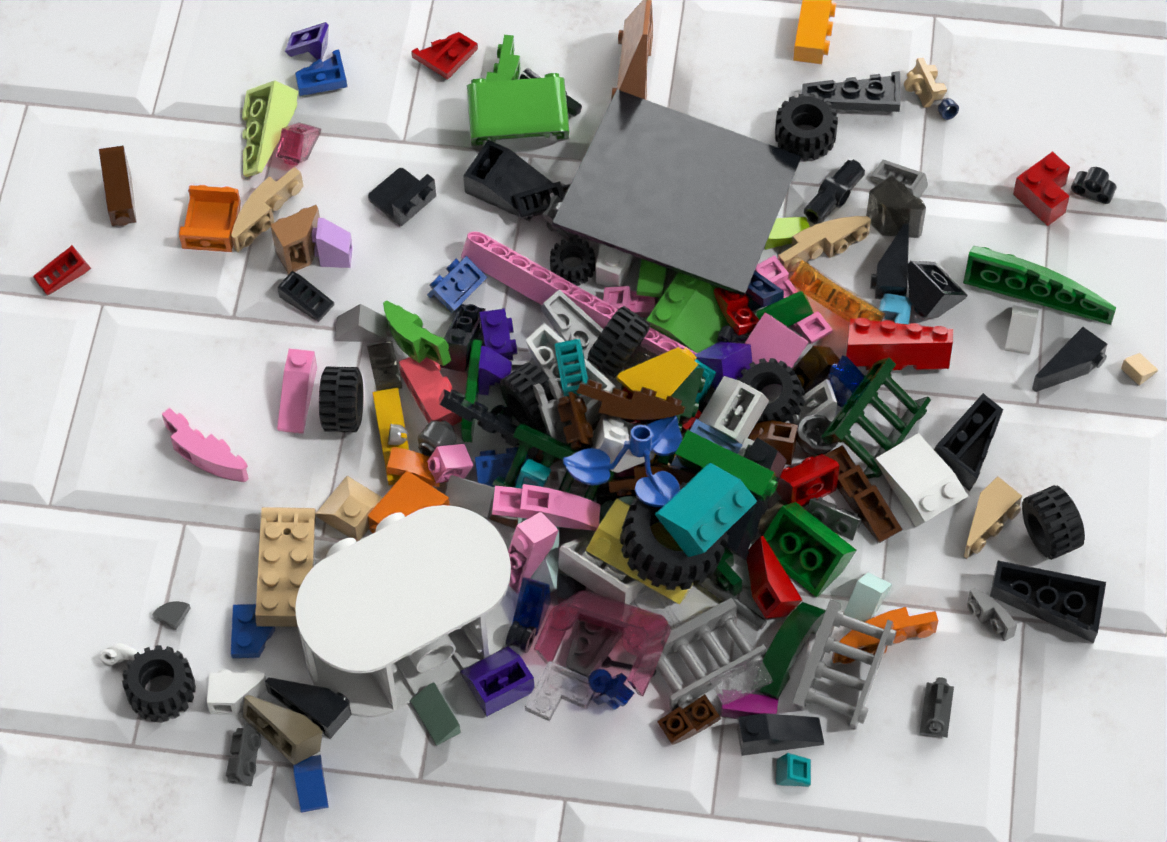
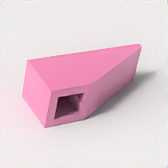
[508,512,558,594]

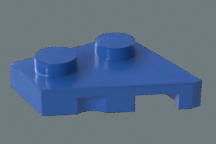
[295,49,348,96]
[231,604,276,658]

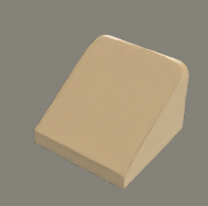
[1121,353,1158,386]

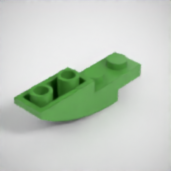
[486,34,521,82]
[383,300,451,366]

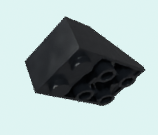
[463,140,553,222]

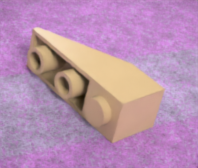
[964,476,1022,559]

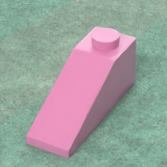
[277,349,317,433]

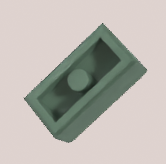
[410,682,461,746]

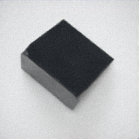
[557,574,586,607]

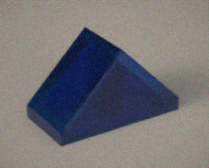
[512,577,551,636]

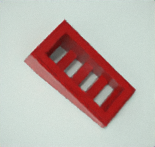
[33,245,91,295]

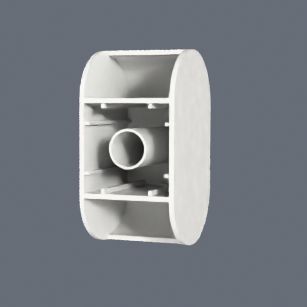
[295,505,515,717]

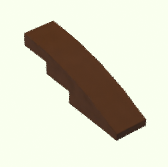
[825,445,903,543]

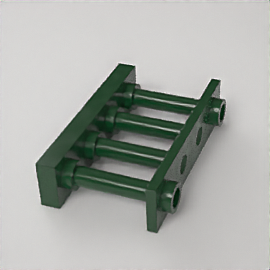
[821,358,931,479]
[492,424,616,530]

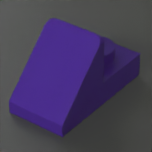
[285,22,329,60]
[479,346,512,396]

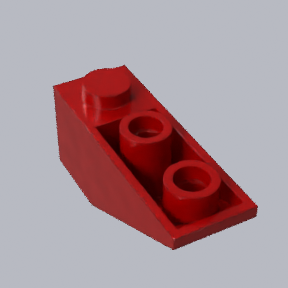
[746,536,802,618]

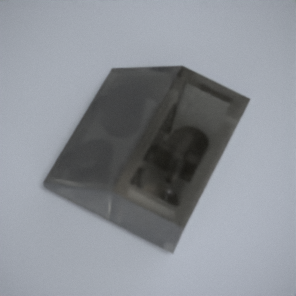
[866,175,926,238]

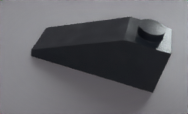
[870,223,909,300]
[1032,327,1108,392]
[265,677,352,739]
[737,713,824,756]

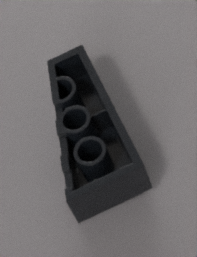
[726,437,787,561]
[990,560,1106,643]

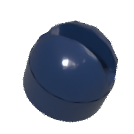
[937,98,959,120]

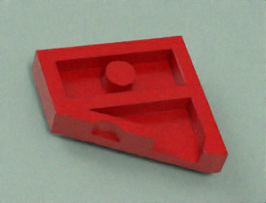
[411,32,478,80]

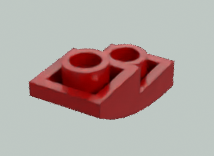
[714,288,759,336]

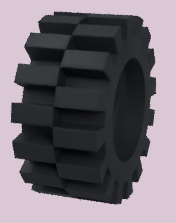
[550,237,595,286]

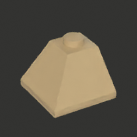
[316,476,383,542]

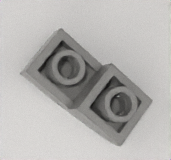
[967,588,1017,641]

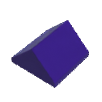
[695,341,752,390]

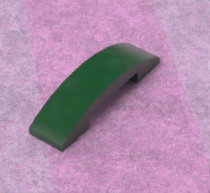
[753,602,826,700]

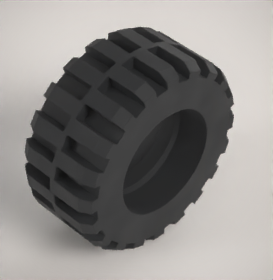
[620,482,729,591]

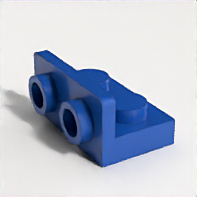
[427,256,488,313]
[475,447,528,487]

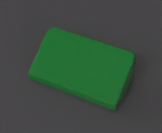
[756,291,814,327]

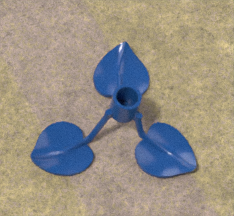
[563,416,682,507]

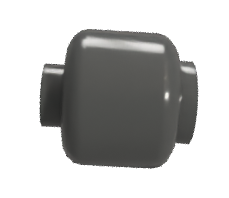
[418,420,456,457]

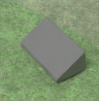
[445,475,495,519]

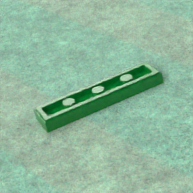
[461,340,483,443]

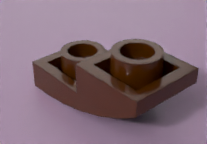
[657,694,721,745]

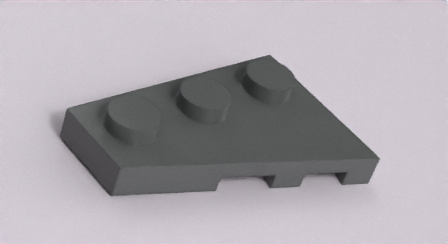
[565,591,634,681]

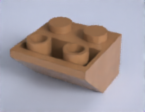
[270,205,320,275]

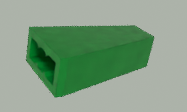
[675,430,778,501]

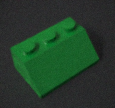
[763,502,857,597]

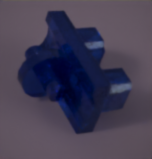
[588,669,634,710]

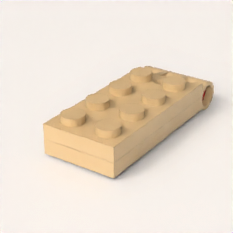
[256,507,316,627]

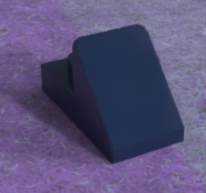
[745,271,784,311]

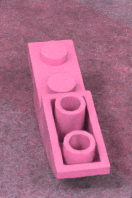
[162,408,249,482]
[492,484,601,531]

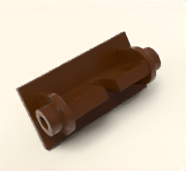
[557,392,594,450]

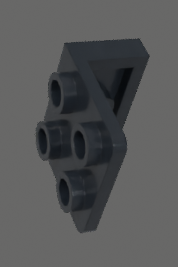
[368,168,436,227]

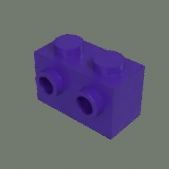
[480,308,518,360]

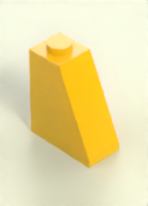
[615,347,698,400]

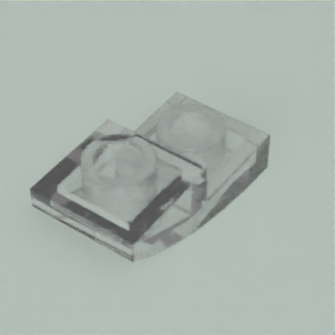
[710,656,773,705]

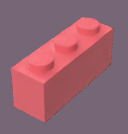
[399,357,462,426]

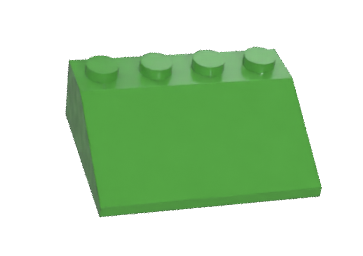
[646,272,732,353]

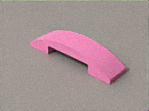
[755,255,833,344]

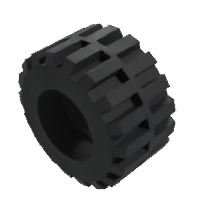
[775,94,838,161]
[587,306,650,377]
[737,358,805,424]
[500,362,554,432]
[319,366,363,432]
[1022,485,1085,560]
[122,645,196,722]

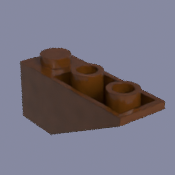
[748,420,798,465]

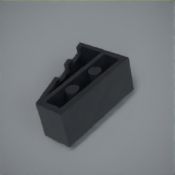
[934,393,1004,491]

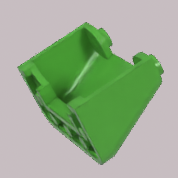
[467,73,570,146]

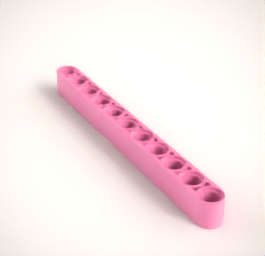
[461,232,697,362]

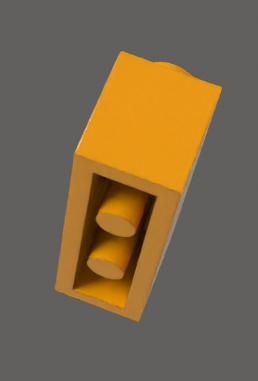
[793,0,836,64]

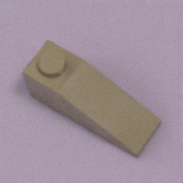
[243,695,323,765]

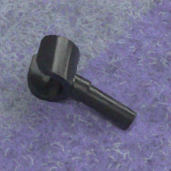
[717,326,749,342]

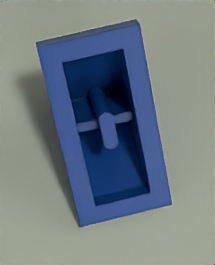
[293,754,329,813]

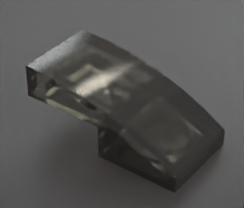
[367,341,402,391]

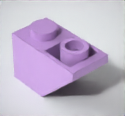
[312,218,353,268]

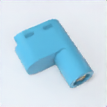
[878,294,913,324]

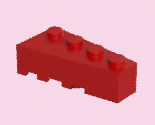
[845,318,953,371]

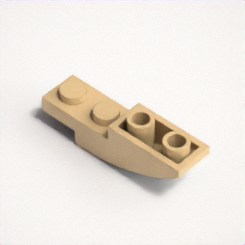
[231,167,304,252]
[778,216,871,273]

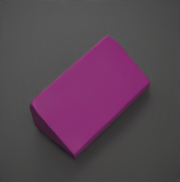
[721,690,779,719]

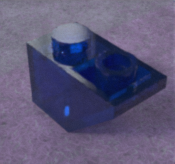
[828,355,865,407]

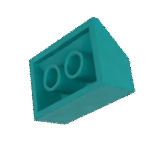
[655,463,757,557]

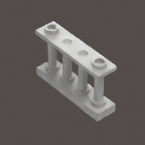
[638,598,766,711]
[792,599,897,729]

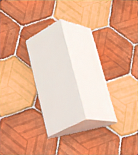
[558,537,645,609]

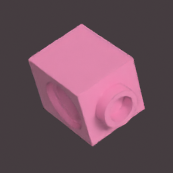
[427,444,474,483]

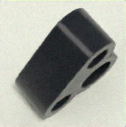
[1071,167,1117,204]

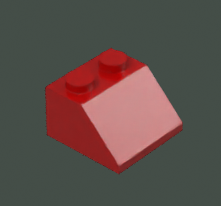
[776,454,840,507]

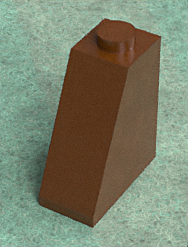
[99,145,137,226]

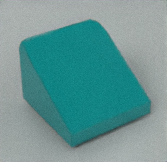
[515,459,551,489]
[776,753,811,787]

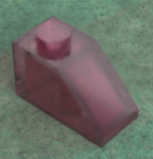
[276,122,321,165]

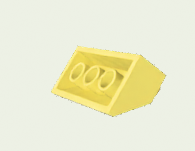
[586,498,693,605]

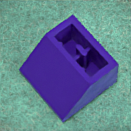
[460,646,535,717]

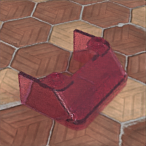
[534,591,671,696]

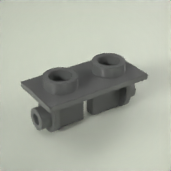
[807,497,863,540]
[920,677,954,738]
[225,724,261,786]

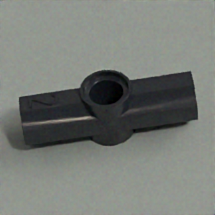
[804,159,865,224]

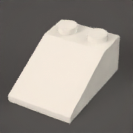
[874,433,968,527]

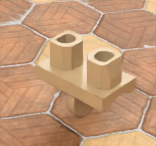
[903,58,947,108]

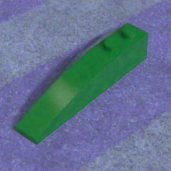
[963,246,1116,325]

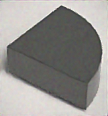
[152,601,191,630]

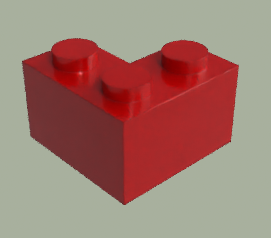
[1013,151,1070,226]

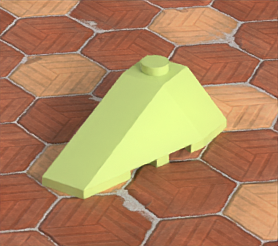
[242,80,298,177]

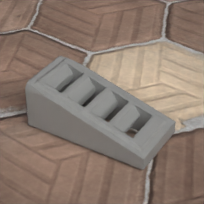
[870,159,928,202]

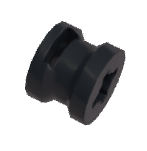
[505,620,536,653]

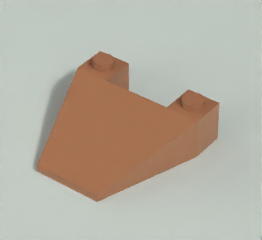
[611,0,653,100]

